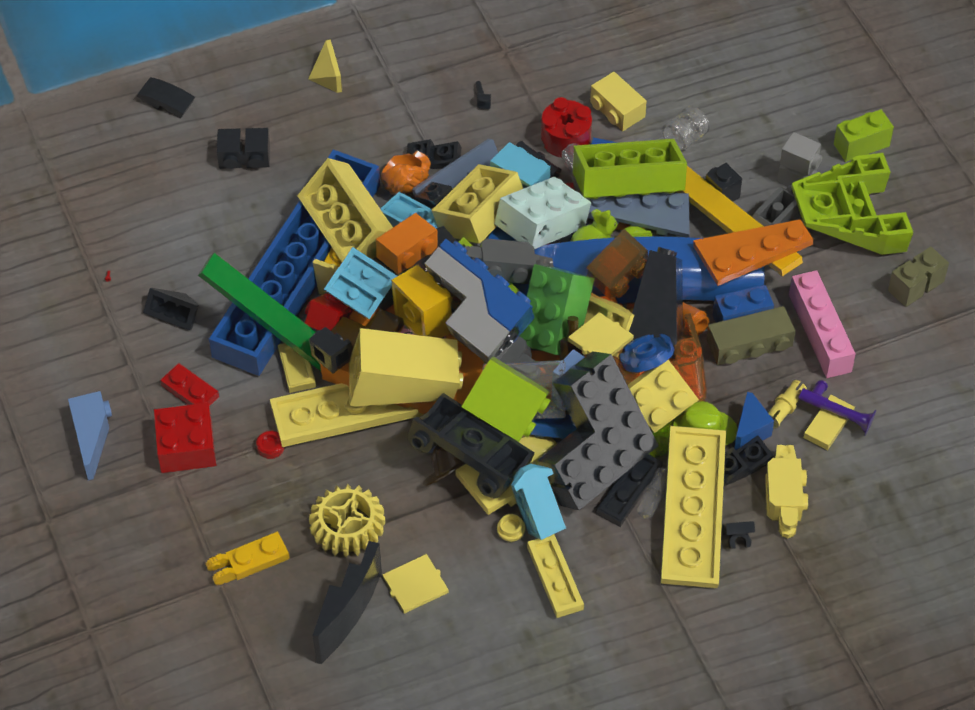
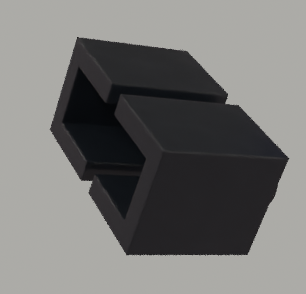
[217,128,270,169]

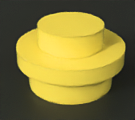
[497,514,525,542]

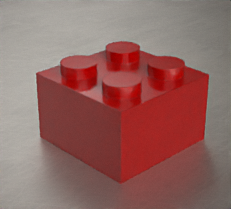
[154,402,217,473]

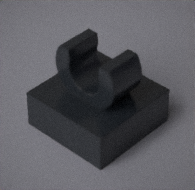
[722,521,755,549]

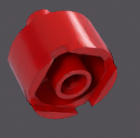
[541,97,592,158]

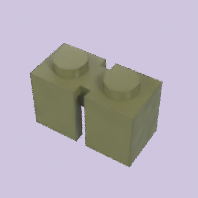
[888,246,949,307]

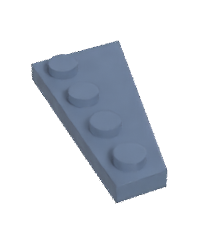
[586,193,690,237]

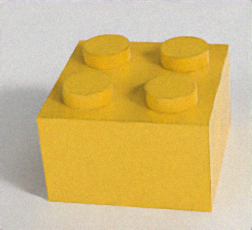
[391,265,452,338]

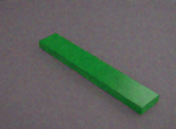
[198,253,321,371]

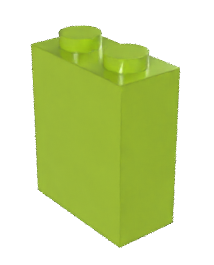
[461,357,551,442]

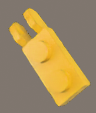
[206,531,290,585]

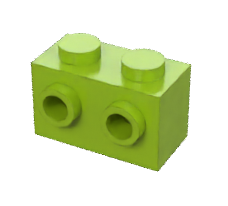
[834,109,894,162]

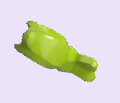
[571,209,617,241]

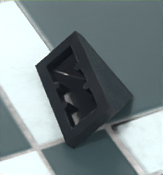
[143,288,199,330]

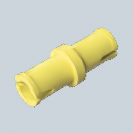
[768,380,807,428]

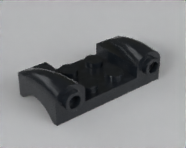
[408,393,535,498]

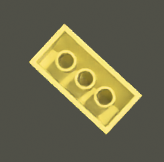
[297,158,393,262]

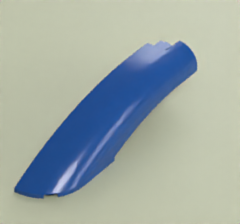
[512,236,765,304]

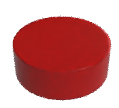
[256,431,285,459]

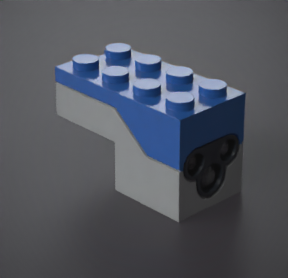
[425,239,534,363]

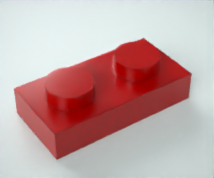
[160,363,219,406]

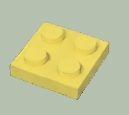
[628,360,699,433]

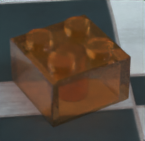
[586,229,648,301]

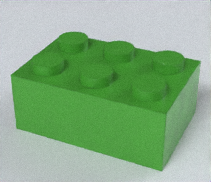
[520,264,595,355]

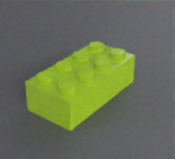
[573,139,687,199]

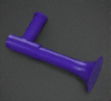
[798,380,876,436]

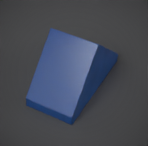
[734,392,774,450]

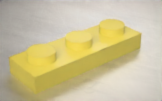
[527,534,584,618]

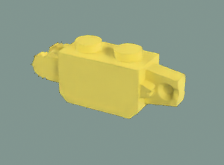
[765,445,808,539]

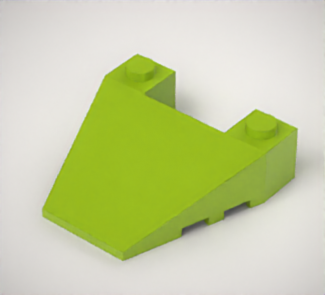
[791,153,914,255]

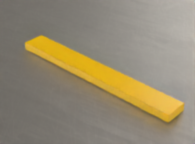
[676,166,803,276]

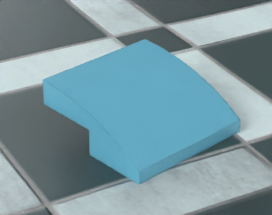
[324,247,397,319]

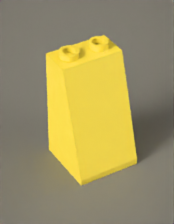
[349,328,463,406]

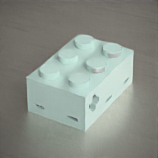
[494,176,591,249]

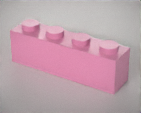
[789,270,856,378]

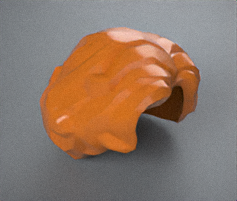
[381,151,431,195]

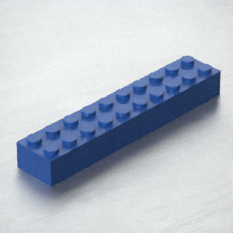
[209,149,380,376]

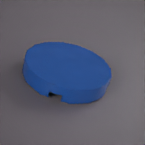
[619,334,674,372]

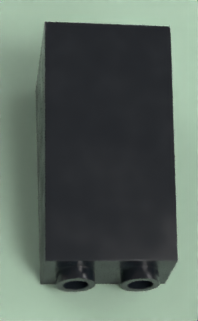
[628,247,683,360]

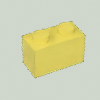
[590,72,647,131]

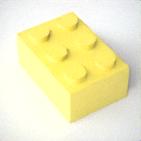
[431,164,523,244]

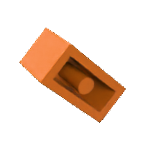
[376,213,437,274]

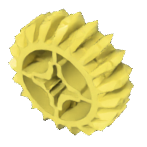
[309,484,385,558]

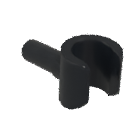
[475,81,491,109]

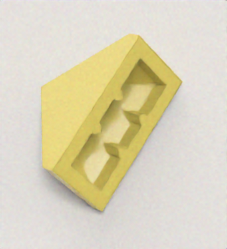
[308,39,342,93]

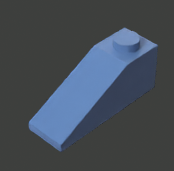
[68,391,112,480]

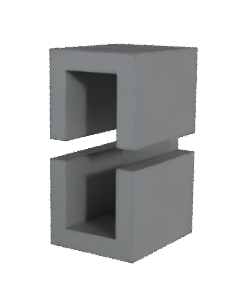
[777,132,822,186]

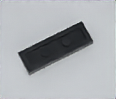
[596,454,663,527]

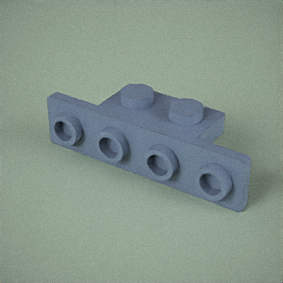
[412,138,498,196]

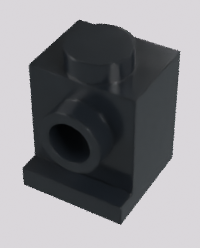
[309,327,353,374]

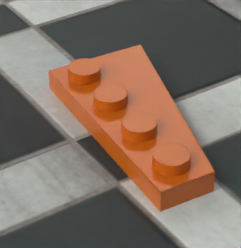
[693,219,813,286]

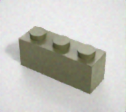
[707,306,795,365]

